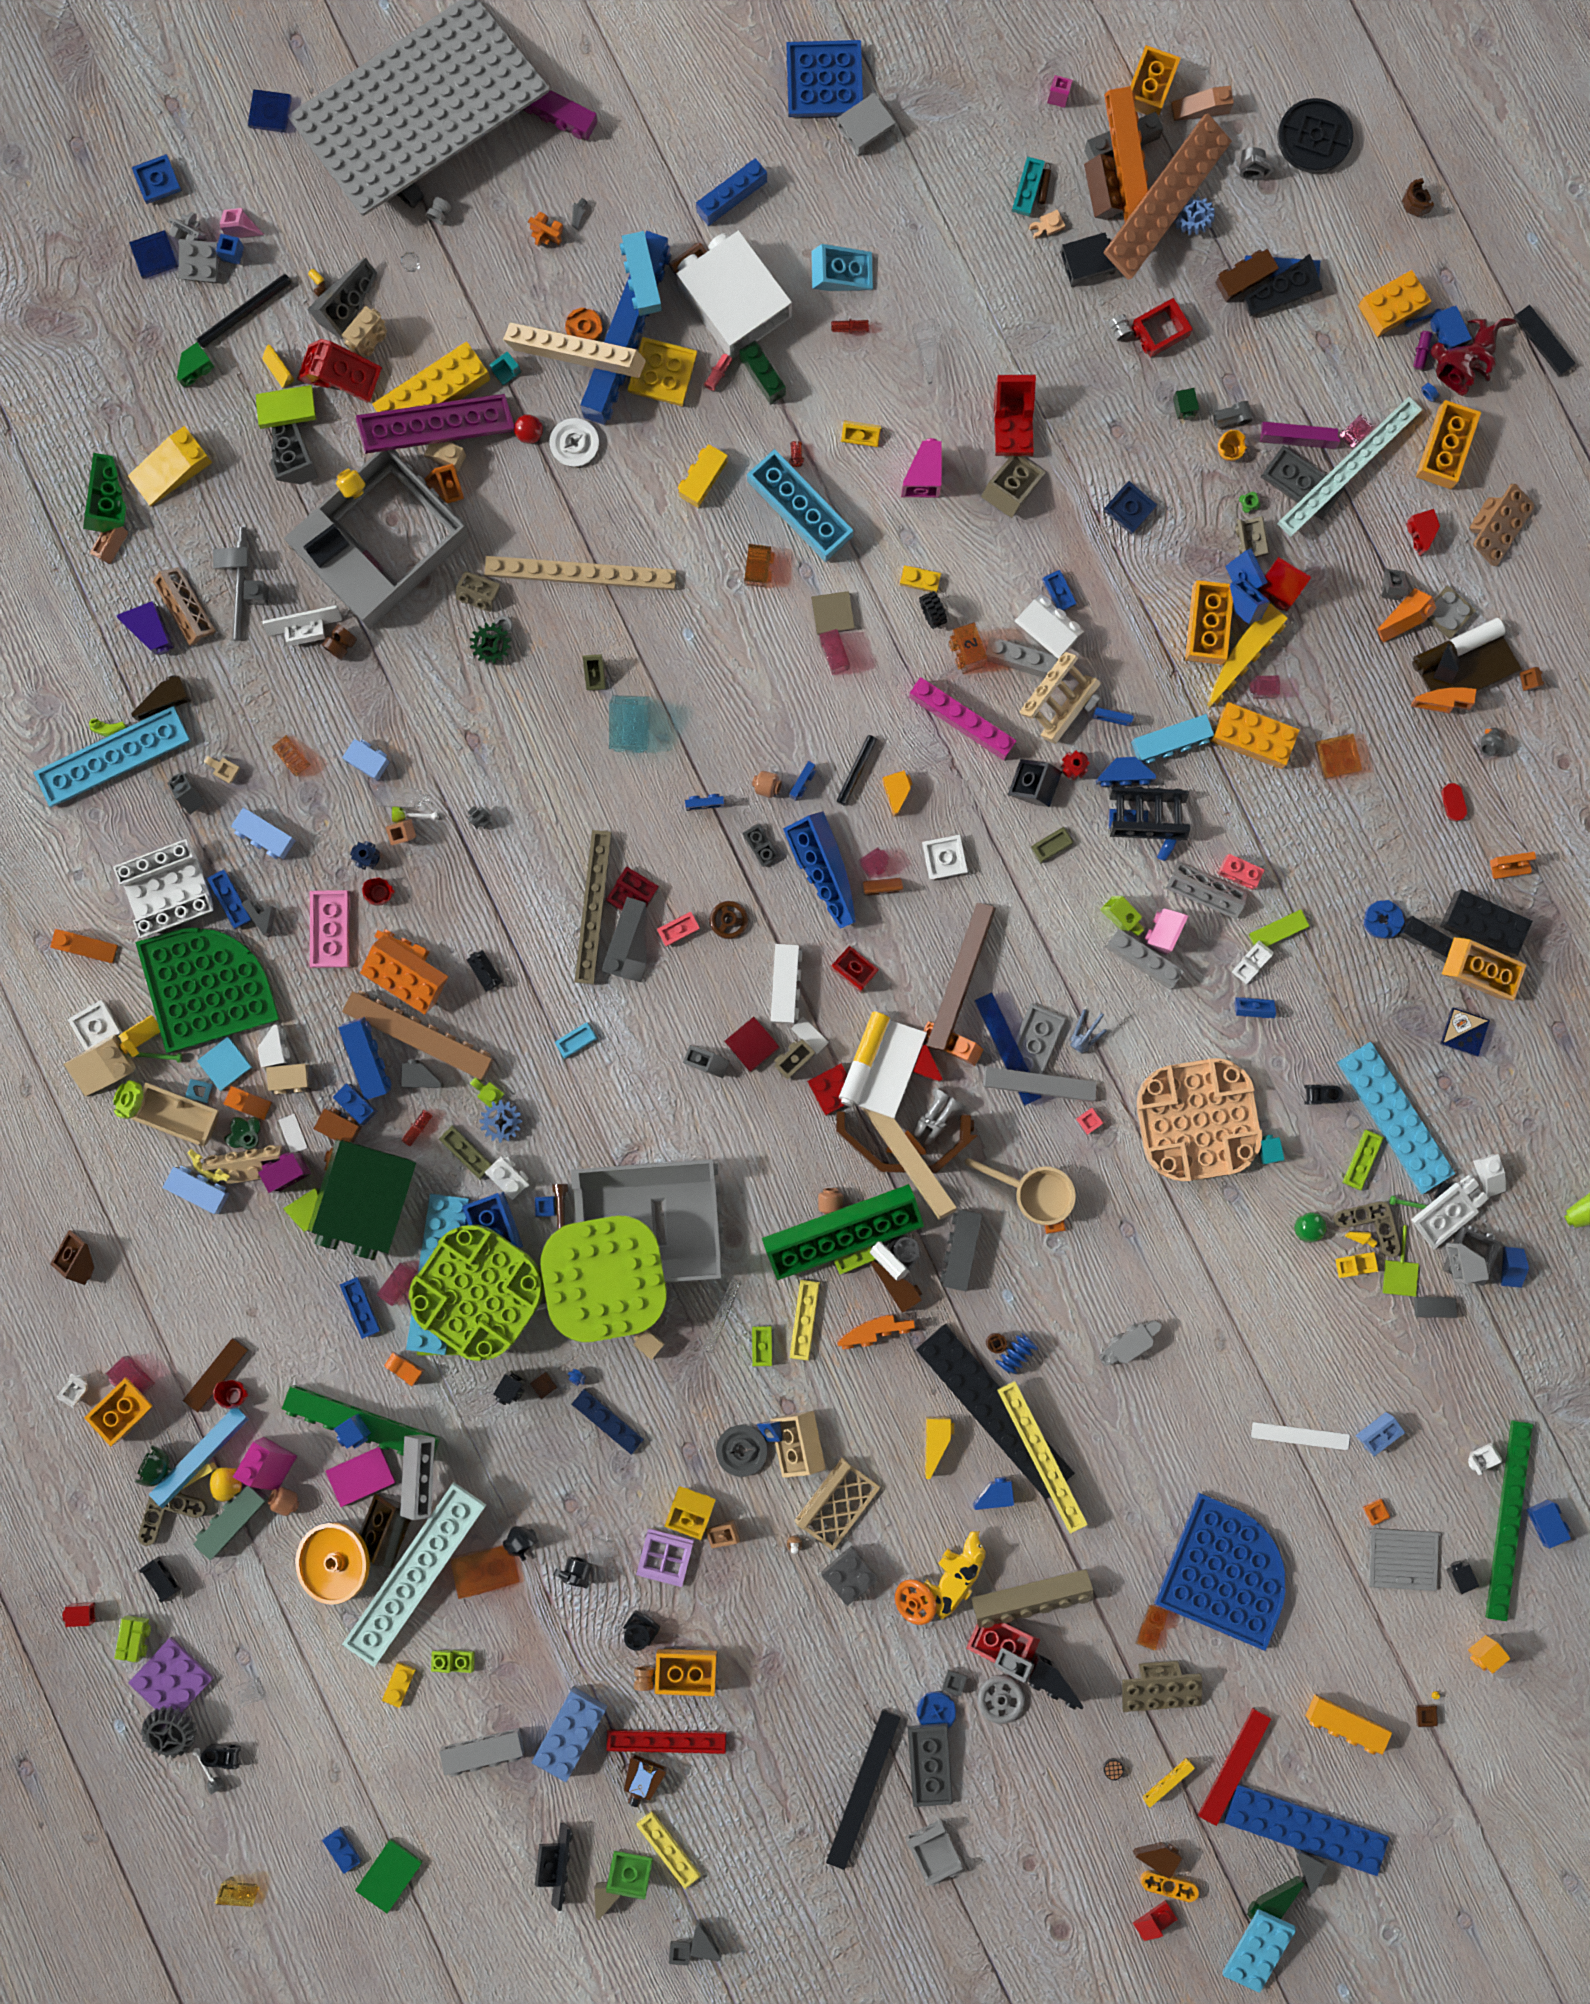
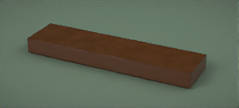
[182,1338,249,1413]

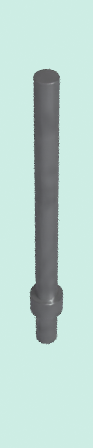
[232,527,248,641]

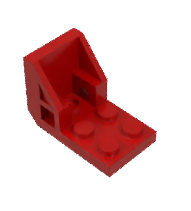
[296,339,382,403]
[994,375,1036,456]

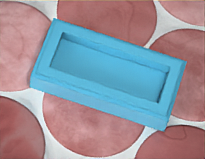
[554,1022,598,1059]

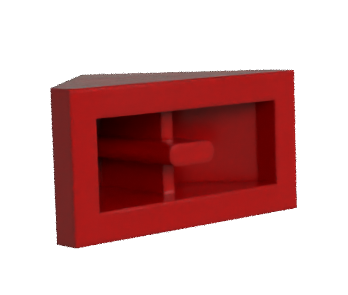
[912,1045,943,1082]

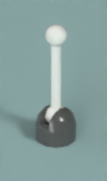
[192,1748,225,1795]

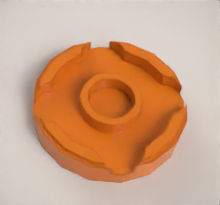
[565,308,603,341]

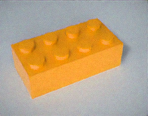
[1415,400,1481,489]
[1185,580,1233,665]
[1210,702,1300,769]
[1442,937,1527,1001]

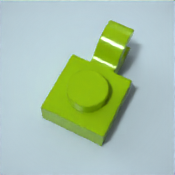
[470,1078,505,1107]

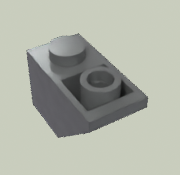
[167,772,205,815]

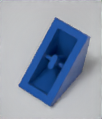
[1501,1247,1529,1288]

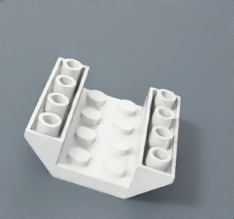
[113,839,213,939]

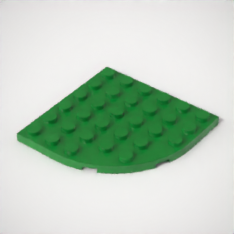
[135,928,280,1054]

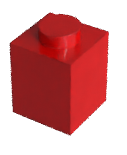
[62,1602,95,1627]

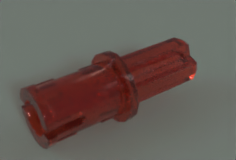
[831,319,869,334]
[402,1109,433,1146]

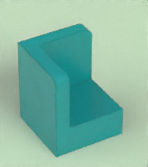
[489,351,521,385]

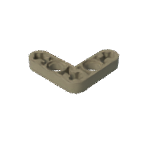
[1333,1201,1400,1257]
[138,1493,207,1546]

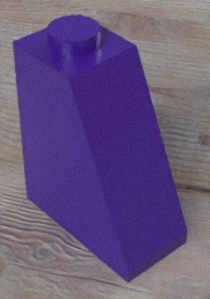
[116,601,173,655]

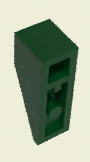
[1247,1876,1305,1921]

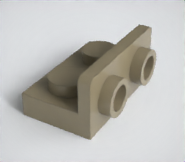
[456,571,501,612]

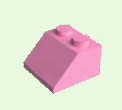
[1144,909,1188,955]

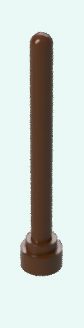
[552,1184,568,1229]

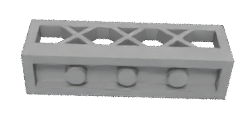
[1166,861,1248,919]

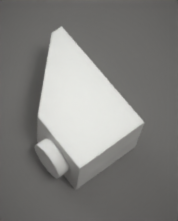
[1473,1154,1506,1197]

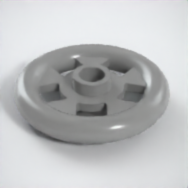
[977,1675,1025,1724]

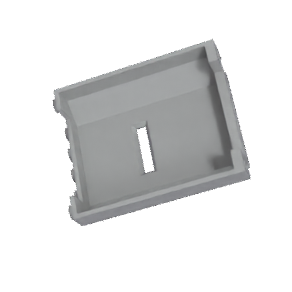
[571,1159,725,1282]

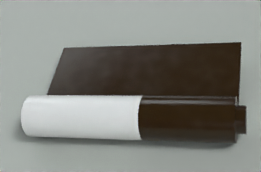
[1412,618,1522,692]

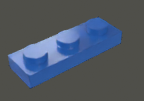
[207,869,252,930]
[339,1277,381,1339]

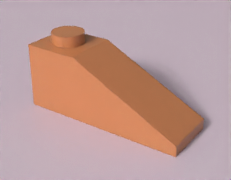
[1171,85,1234,121]

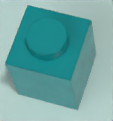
[1259,1134,1285,1164]

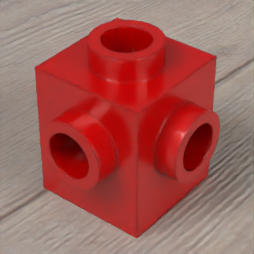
[1060,750,1090,780]

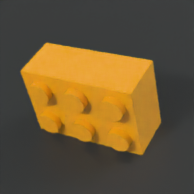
[1130,45,1181,117]
[1358,270,1432,337]
[655,1649,717,1696]

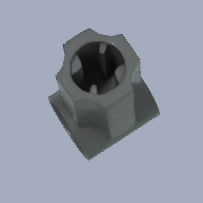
[1212,401,1253,428]

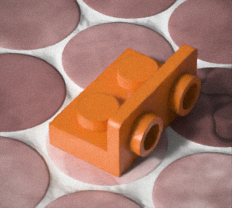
[1490,851,1536,879]

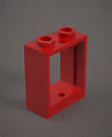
[1132,297,1193,358]

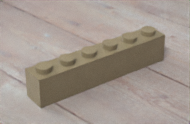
[971,1569,1094,1628]

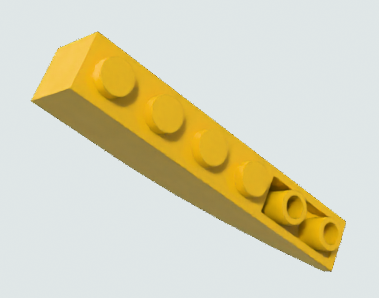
[1207,604,1288,707]

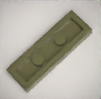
[439,1125,492,1180]

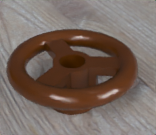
[710,901,748,939]

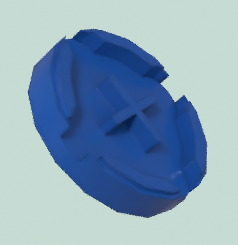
[917,1691,956,1729]

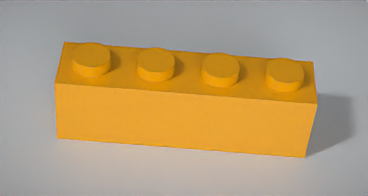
[1305,1694,1392,1755]

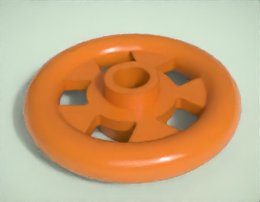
[895,1579,936,1625]

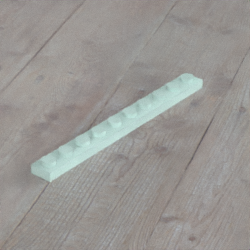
[1277,396,1423,537]

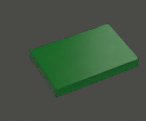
[355,1838,423,1914]

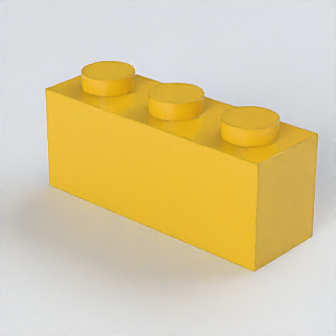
[677,444,728,508]

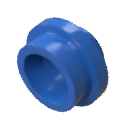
[568,1369,586,1386]

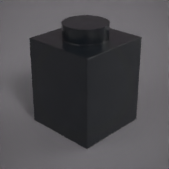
[1446,1560,1479,1595]

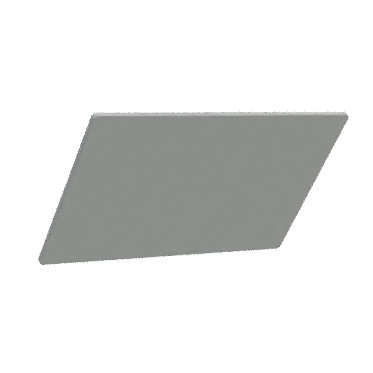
[288,0,549,216]

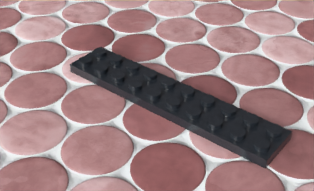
[915,1323,1075,1499]

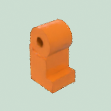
[384,1352,425,1386]

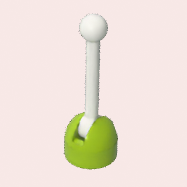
[392,807,439,822]

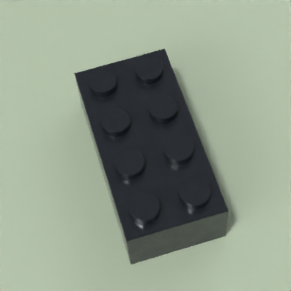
[1440,889,1533,958]

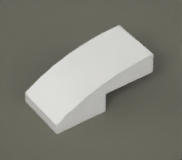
[1232,941,1274,984]

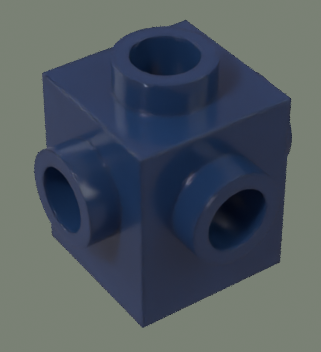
[350,841,380,870]

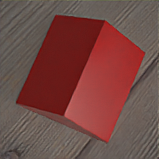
[830,945,879,993]

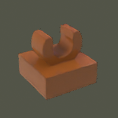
[1519,667,1544,691]

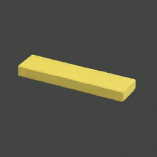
[789,1280,820,1361]
[636,1811,701,1889]

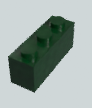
[739,340,786,404]

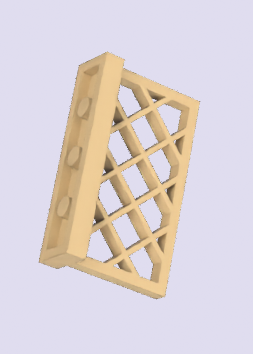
[794,1457,881,1551]

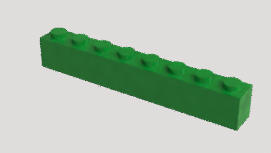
[282,1385,441,1456]

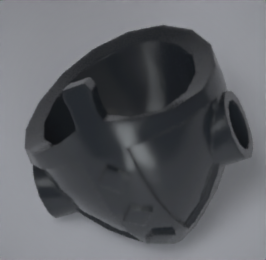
[503,1526,539,1561]

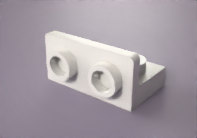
[485,1156,529,1200]

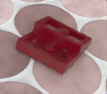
[606,866,659,911]
[724,1016,780,1073]

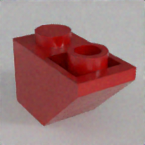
[1407,509,1440,556]

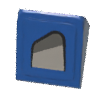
[757,1421,783,1442]

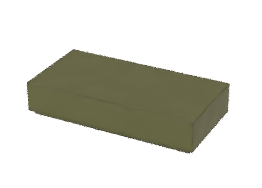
[1031,826,1074,863]

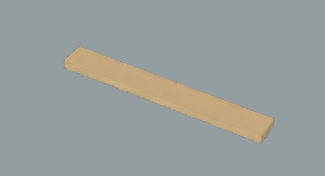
[861,1107,957,1220]

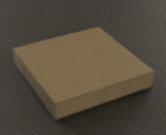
[811,591,855,635]

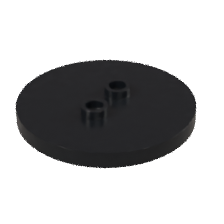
[1277,98,1354,173]

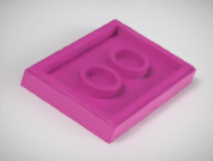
[325,1447,396,1507]

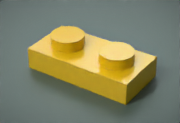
[900,565,941,593]
[382,1662,416,1708]

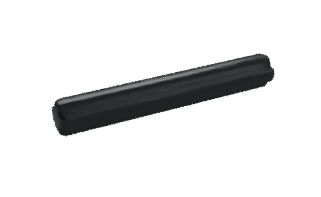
[837,735,877,806]

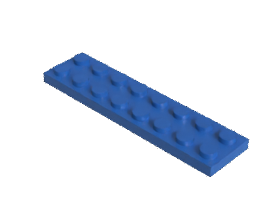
[1224,1784,1389,1876]

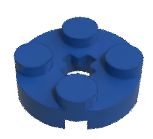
[1363,900,1404,939]

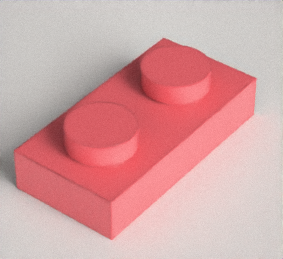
[657,912,700,947]

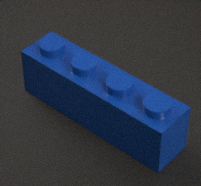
[696,158,767,226]
[338,1017,392,1100]

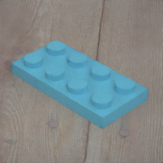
[1223,1909,1296,1993]

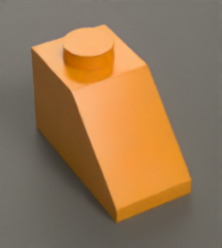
[882,770,913,816]

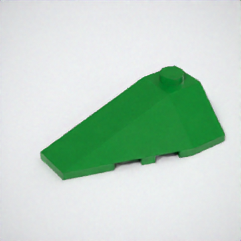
[83,452,126,533]

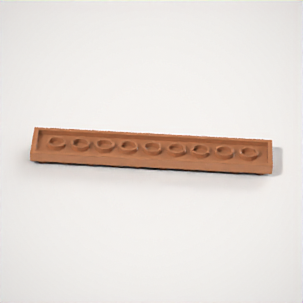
[1103,113,1232,280]

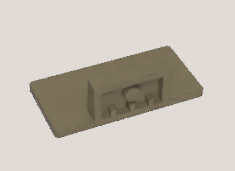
[1122,1661,1202,1712]

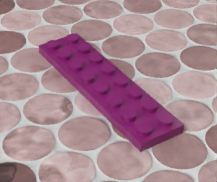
[355,394,515,454]

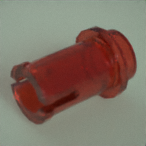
[789,441,804,467]

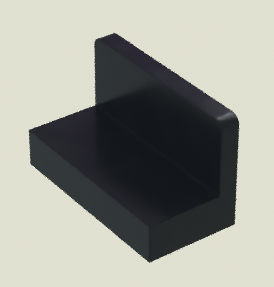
[303,524,350,568]

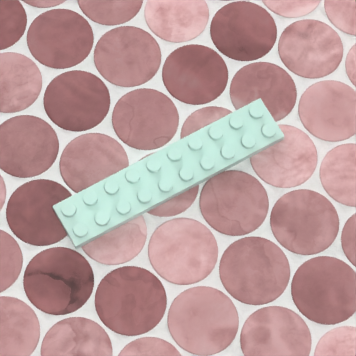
[342,1483,486,1667]

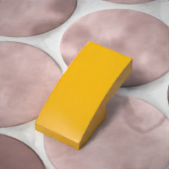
[1335,1252,1378,1278]

